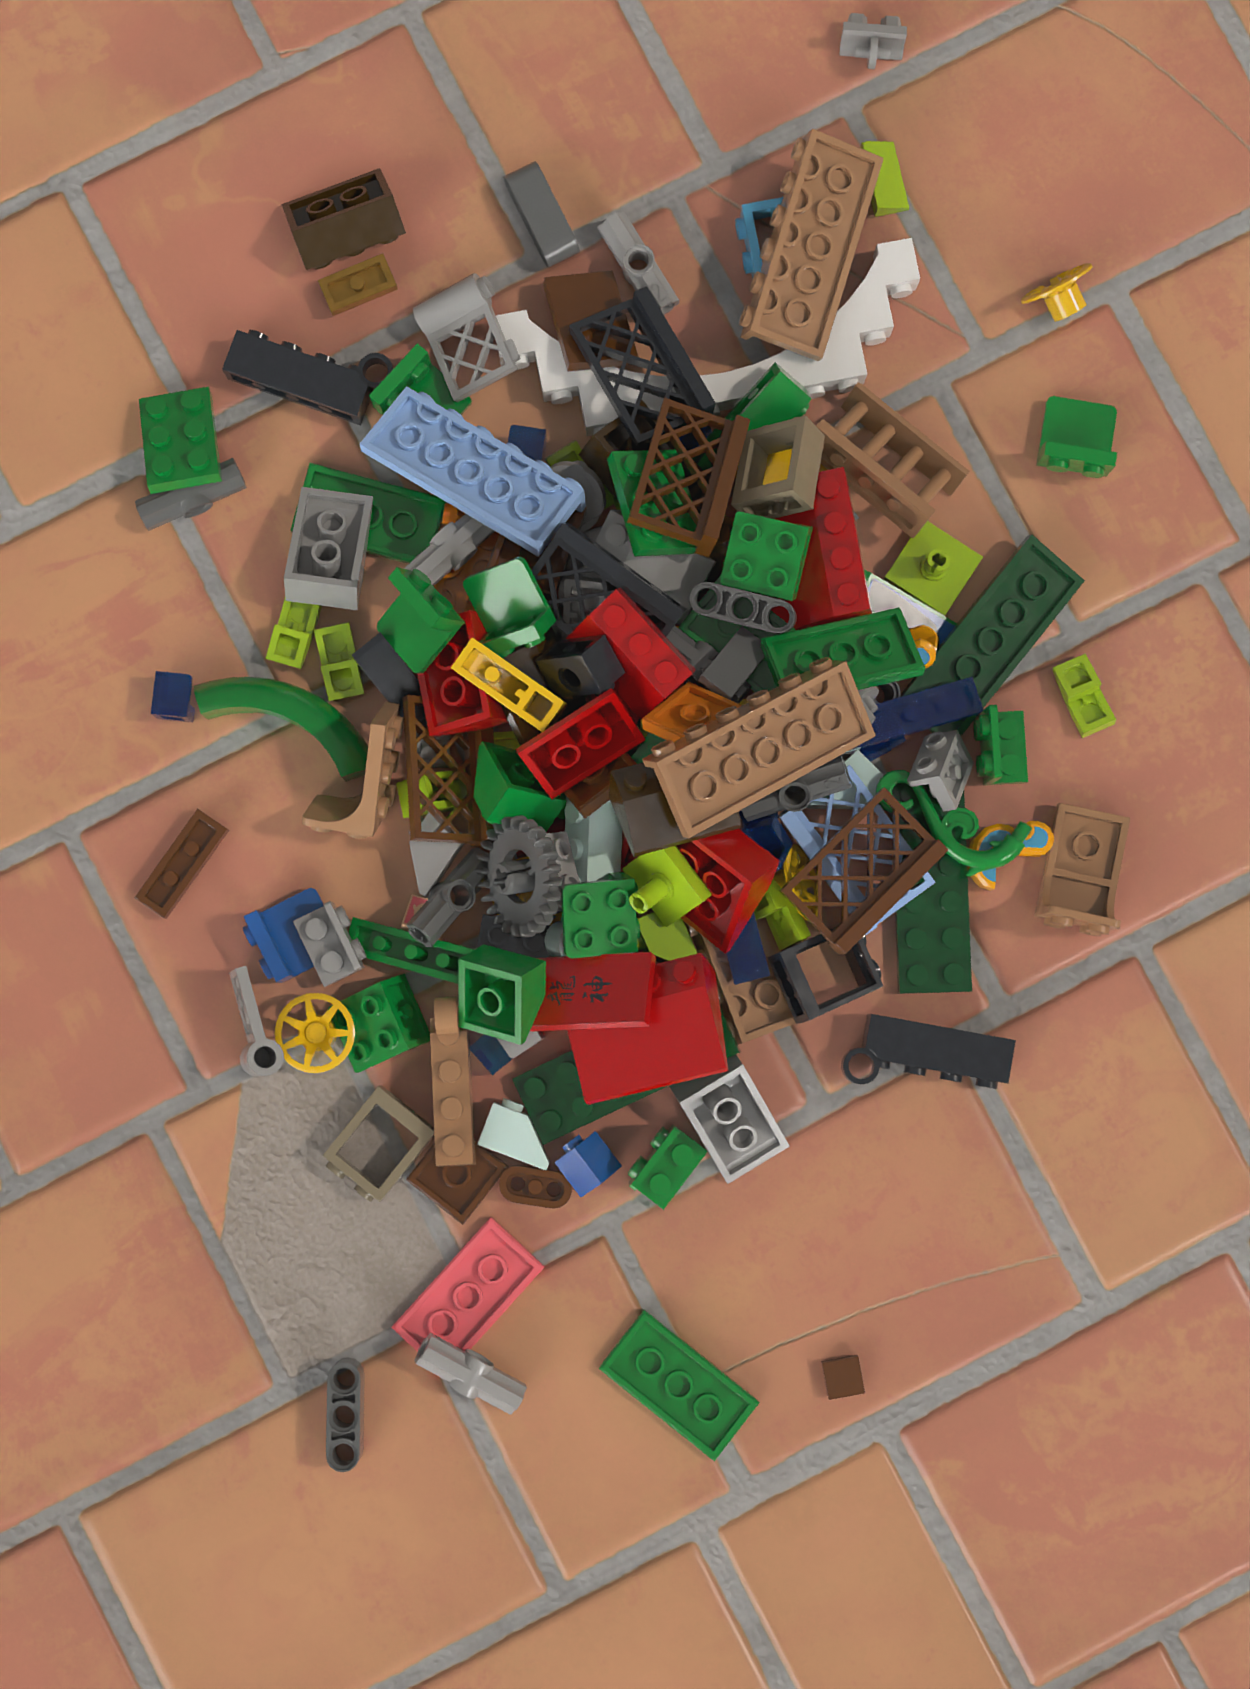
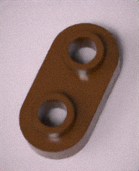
[499,1165,572,1209]

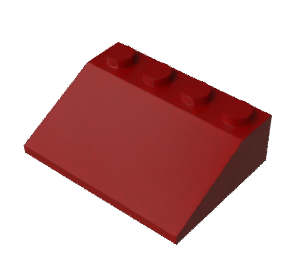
[772,467,872,631]
[621,828,780,954]
[568,953,728,1105]

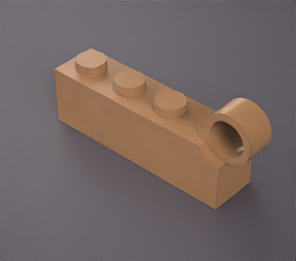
[430,996,476,1167]

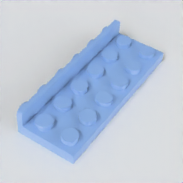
[359,386,586,557]

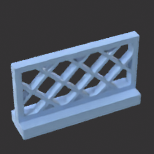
[778,765,936,935]

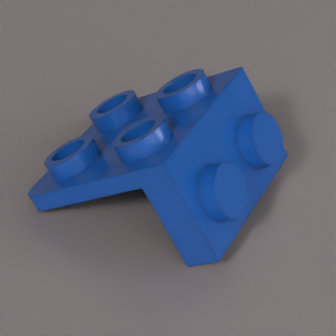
[243,888,324,983]

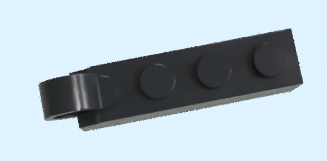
[222,330,394,426]
[841,1014,1016,1089]

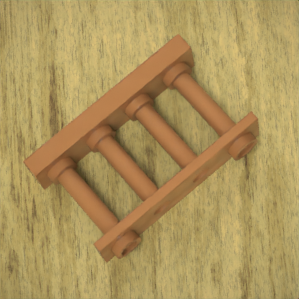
[816,382,970,538]

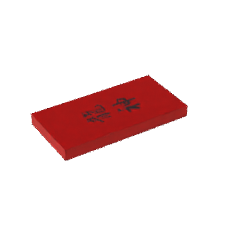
[530,952,656,1031]

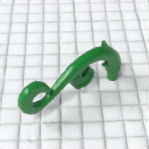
[875,770,1032,877]

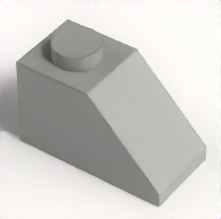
[409,813,465,898]

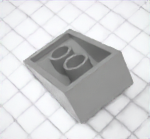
[284,487,373,610]
[579,509,716,625]
[669,1054,790,1184]

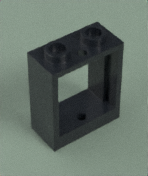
[767,926,883,1024]

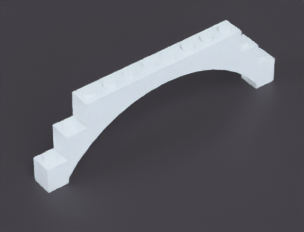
[496,238,920,436]

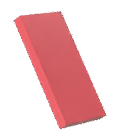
[391,1217,545,1352]

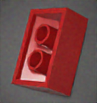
[566,587,696,720]
[417,610,508,737]
[516,688,646,799]

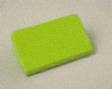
[860,141,909,217]

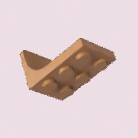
[302,702,404,839]
[1035,803,1130,936]

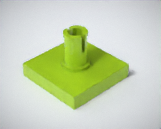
[883,521,983,616]
[622,846,712,927]

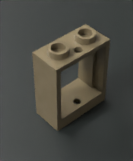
[731,415,825,519]
[322,1085,435,1202]

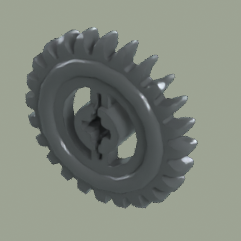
[476,815,562,937]

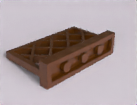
[627,398,750,558]
[403,695,494,847]
[779,787,948,954]

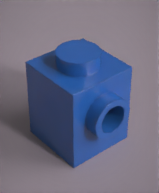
[554,1131,622,1197]

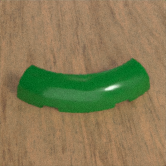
[193,677,368,782]

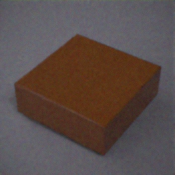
[821,1355,865,1400]

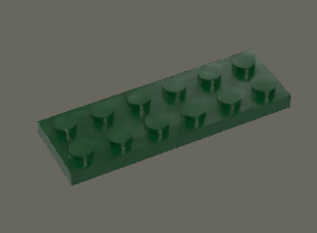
[897,534,1085,736]
[891,783,972,994]
[512,1008,741,1145]

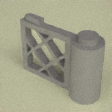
[413,273,521,402]
[229,966,284,1077]

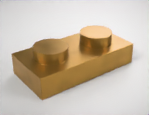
[318,253,398,316]

